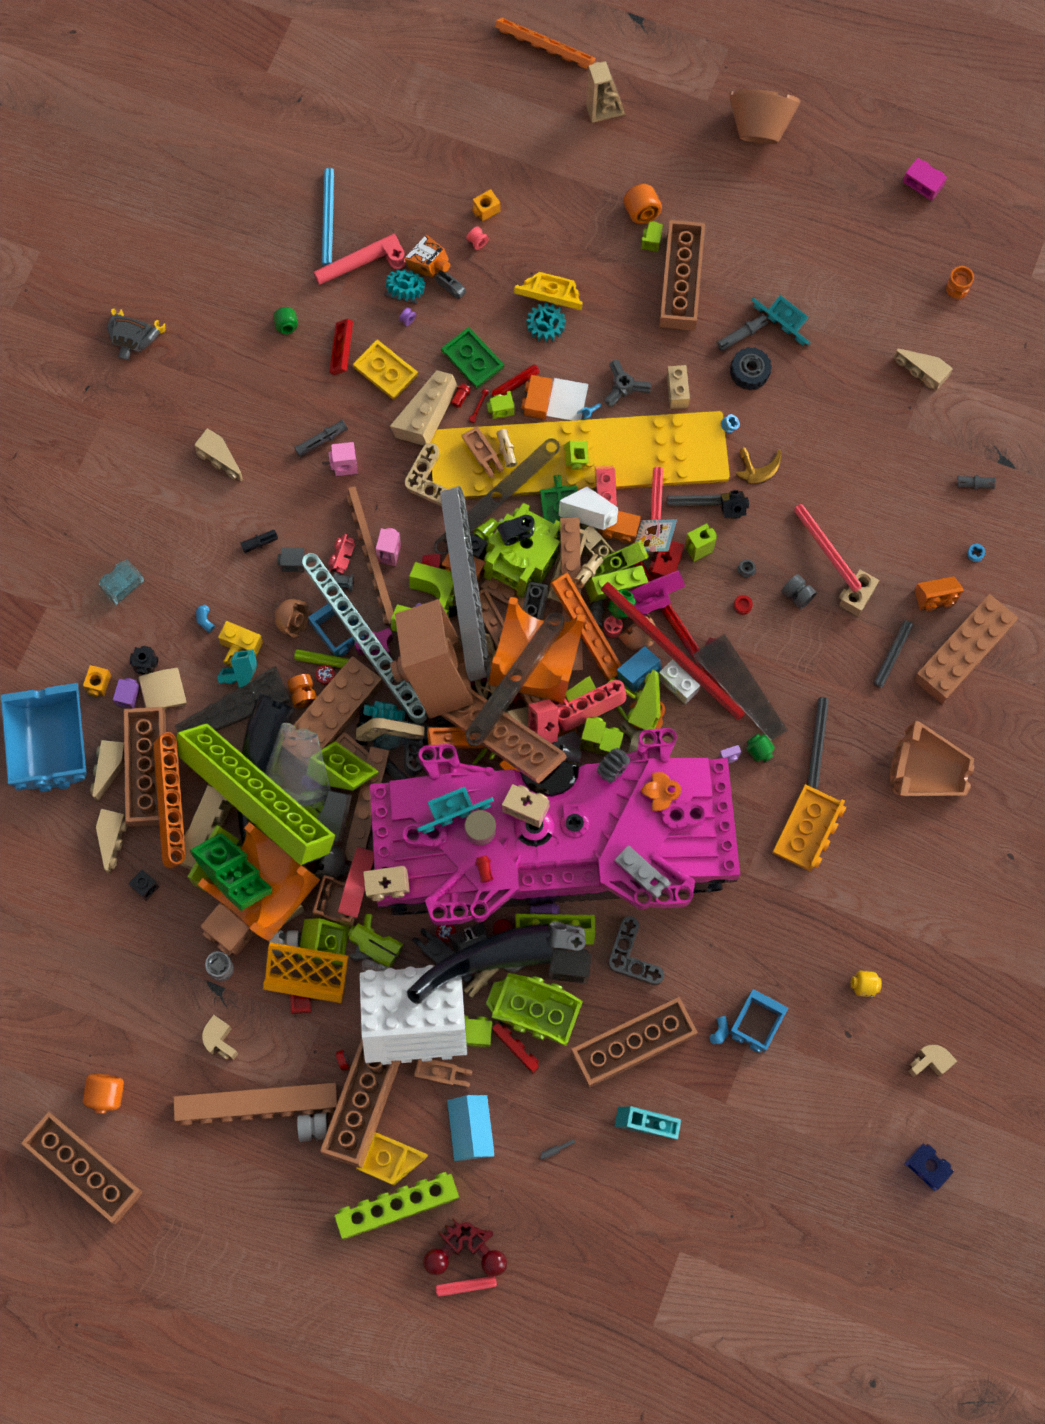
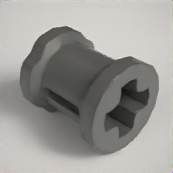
[334,572,354,591]

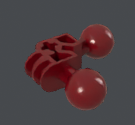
[423,1219,507,1277]

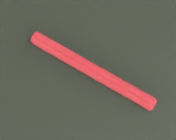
[794,504,862,592]

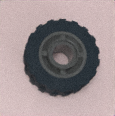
[730,347,772,390]

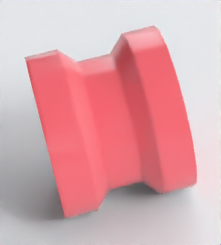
[466,227,489,250]
[603,616,623,638]

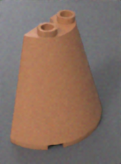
[890,721,974,796]

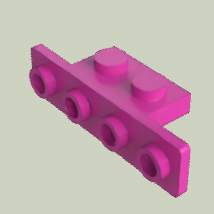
[609,570,685,615]

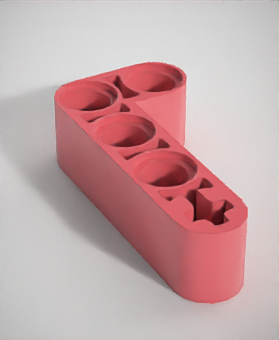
[551,680,627,731]
[338,847,374,918]

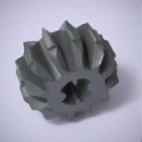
[597,748,630,783]

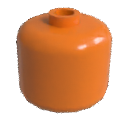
[623,184,662,225]
[83,1074,124,1114]

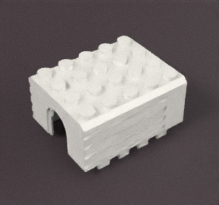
[360,965,467,1065]

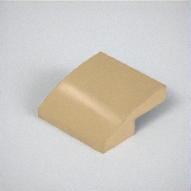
[138,668,187,711]

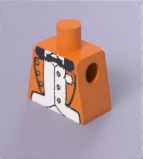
[404,235,450,277]

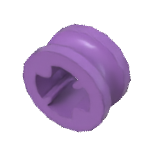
[399,308,416,326]

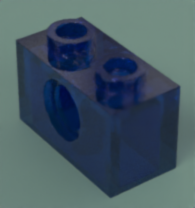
[904,1143,954,1191]

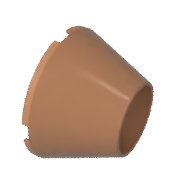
[729,89,800,144]

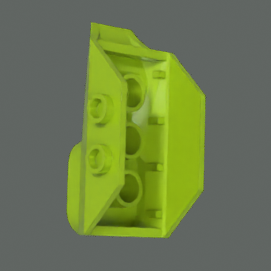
[486,973,583,1046]

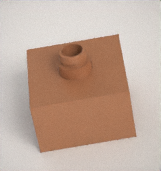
[390,599,474,718]

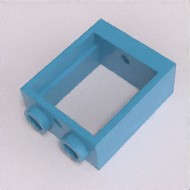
[308,604,366,657]
[729,989,788,1053]

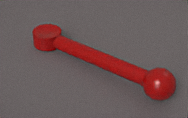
[469,389,489,423]

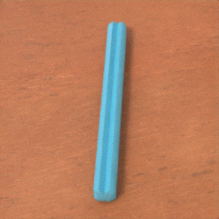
[322,168,334,266]

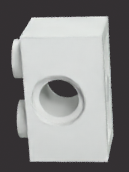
[659,659,700,705]

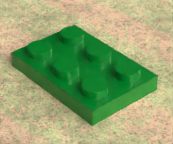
[441,327,504,389]

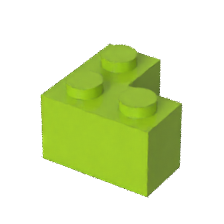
[580,717,624,756]

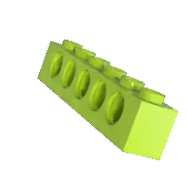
[335,1172,459,1240]

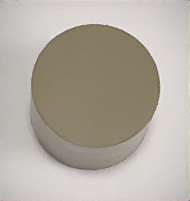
[465,810,496,846]

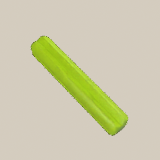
[294,649,349,669]

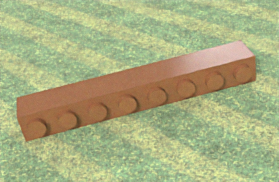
[174,1083,338,1126]

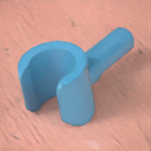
[577,403,601,420]

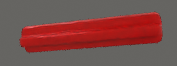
[492,364,540,397]

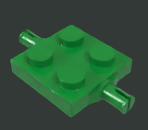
[540,475,581,524]

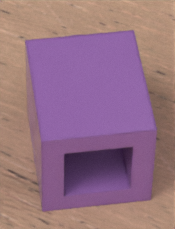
[113,678,140,709]

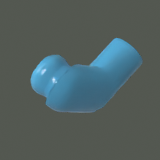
[196,605,215,633]
[710,1016,729,1045]

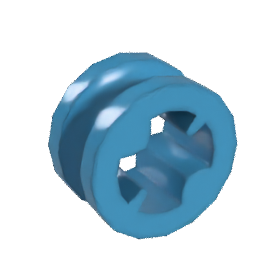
[721,414,740,433]
[967,544,985,562]

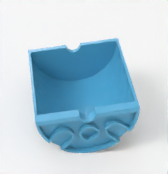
[1,683,87,792]

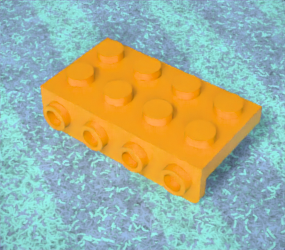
[772,784,846,872]

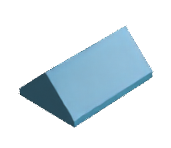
[447,1095,494,1162]

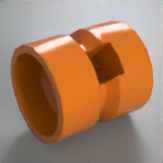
[946,266,974,299]
[287,674,317,708]

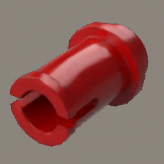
[450,384,470,408]
[475,856,494,883]

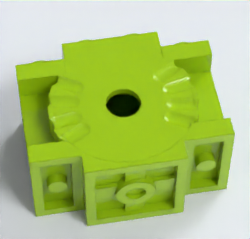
[483,503,560,598]

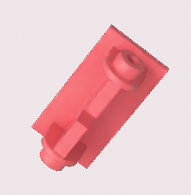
[328,534,355,575]

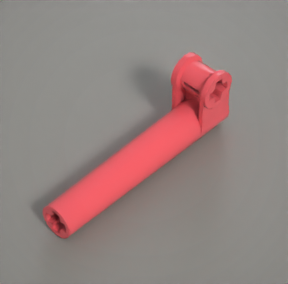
[313,234,406,285]

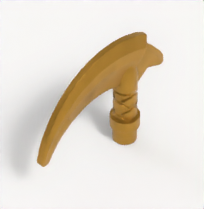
[736,448,781,484]

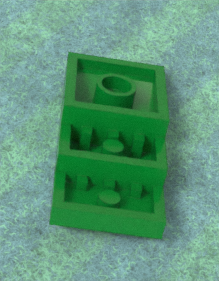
[190,833,272,911]

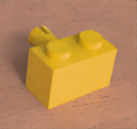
[218,621,263,667]

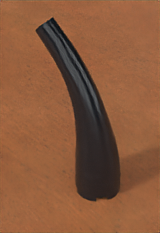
[237,694,295,846]
[407,924,552,1004]

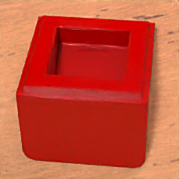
[422,554,441,568]

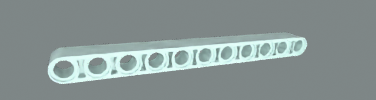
[302,553,428,724]

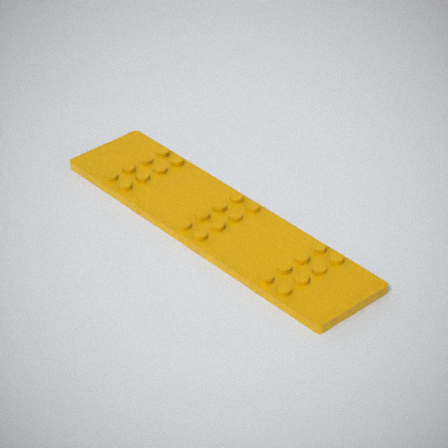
[430,411,730,499]

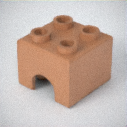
[312,875,355,927]
[201,903,255,956]

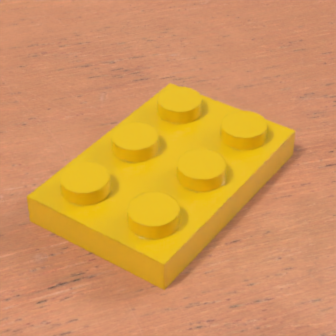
[353,339,418,400]

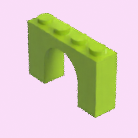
[391,562,455,632]

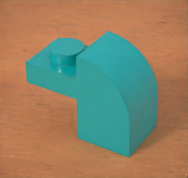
[217,649,257,688]

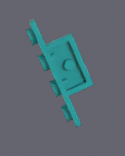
[751,295,811,345]
[416,787,494,834]

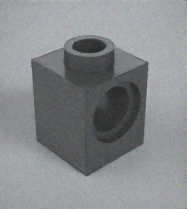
[277,548,305,572]

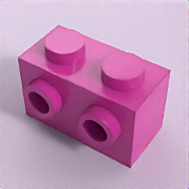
[903,158,947,201]

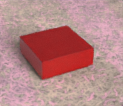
[290,994,311,1014]

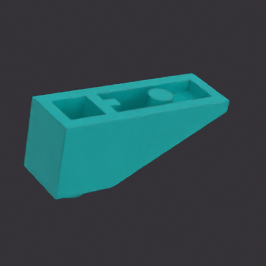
[614,1106,681,1139]

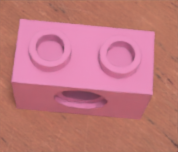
[328,442,358,476]
[376,528,401,566]

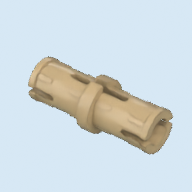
[496,429,517,468]
[573,554,603,588]
[463,968,499,998]

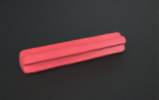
[650,467,663,520]
[436,1276,497,1297]

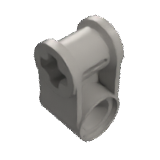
[548,922,585,951]

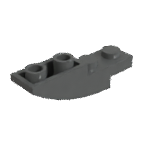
[522,581,548,620]

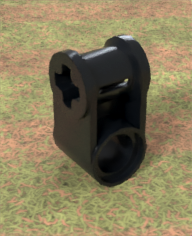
[497,515,535,546]

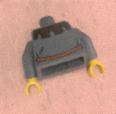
[107,308,165,360]

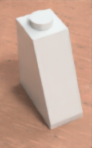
[559,487,618,530]

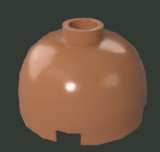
[275,599,311,638]
[618,614,656,650]

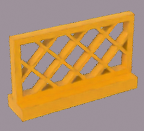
[263,942,348,1003]

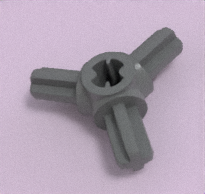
[604,360,651,407]

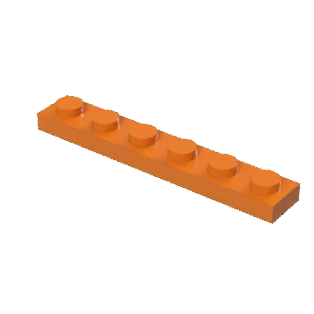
[495,18,596,68]
[550,572,622,680]

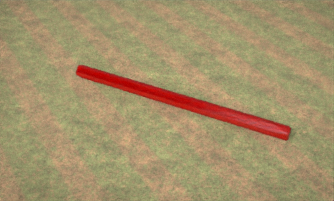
[632,561,736,703]
[601,582,745,720]

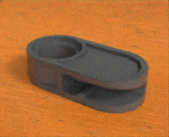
[434,270,466,299]

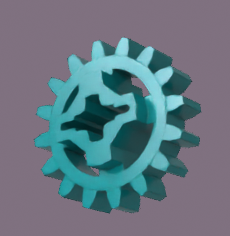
[385,269,425,301]
[526,303,566,342]
[363,701,406,721]

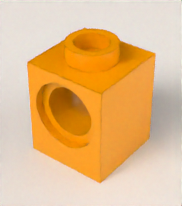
[472,189,500,222]
[83,665,111,697]

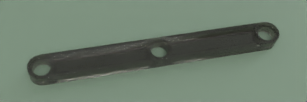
[434,438,560,556]
[466,612,564,746]

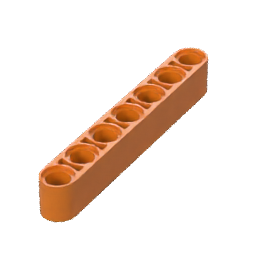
[154,732,186,869]

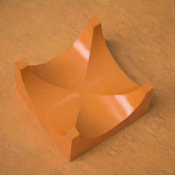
[489,597,586,703]
[198,822,320,942]

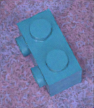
[617,646,662,693]

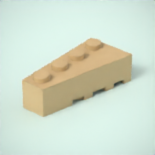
[586,61,625,123]
[390,370,457,446]
[175,786,233,870]

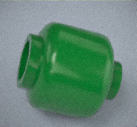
[273,307,298,335]
[608,590,636,619]
[746,733,775,763]

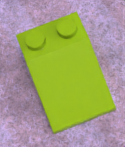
[306,741,379,790]

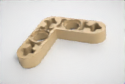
[405,443,448,507]
[356,718,425,741]

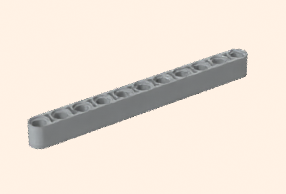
[440,486,491,682]

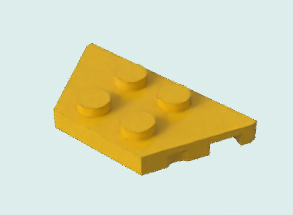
[514,272,583,310]
[356,1132,428,1186]

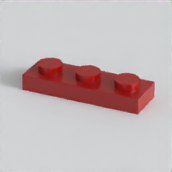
[329,319,353,375]
[492,1022,539,1074]

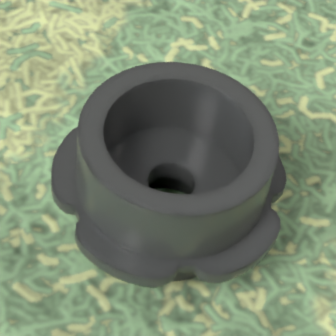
[737,560,756,578]

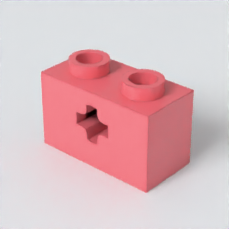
[594,465,617,506]
[528,699,560,743]

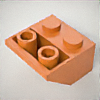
[914,576,964,611]

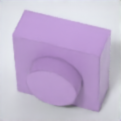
[719,745,741,763]

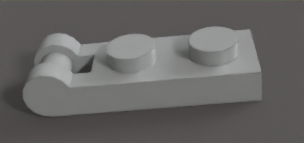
[614,845,671,899]

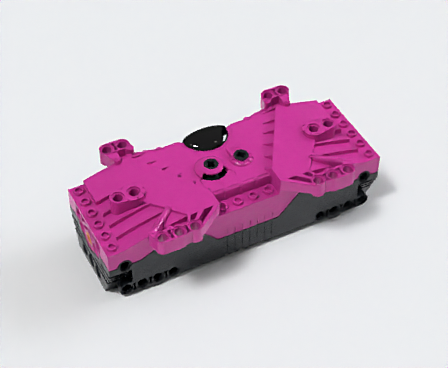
[370,728,740,925]

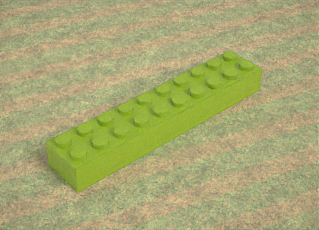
[176,724,335,865]

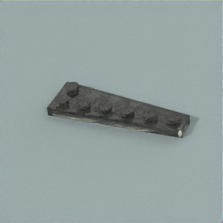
[693,634,788,741]
[175,666,290,732]

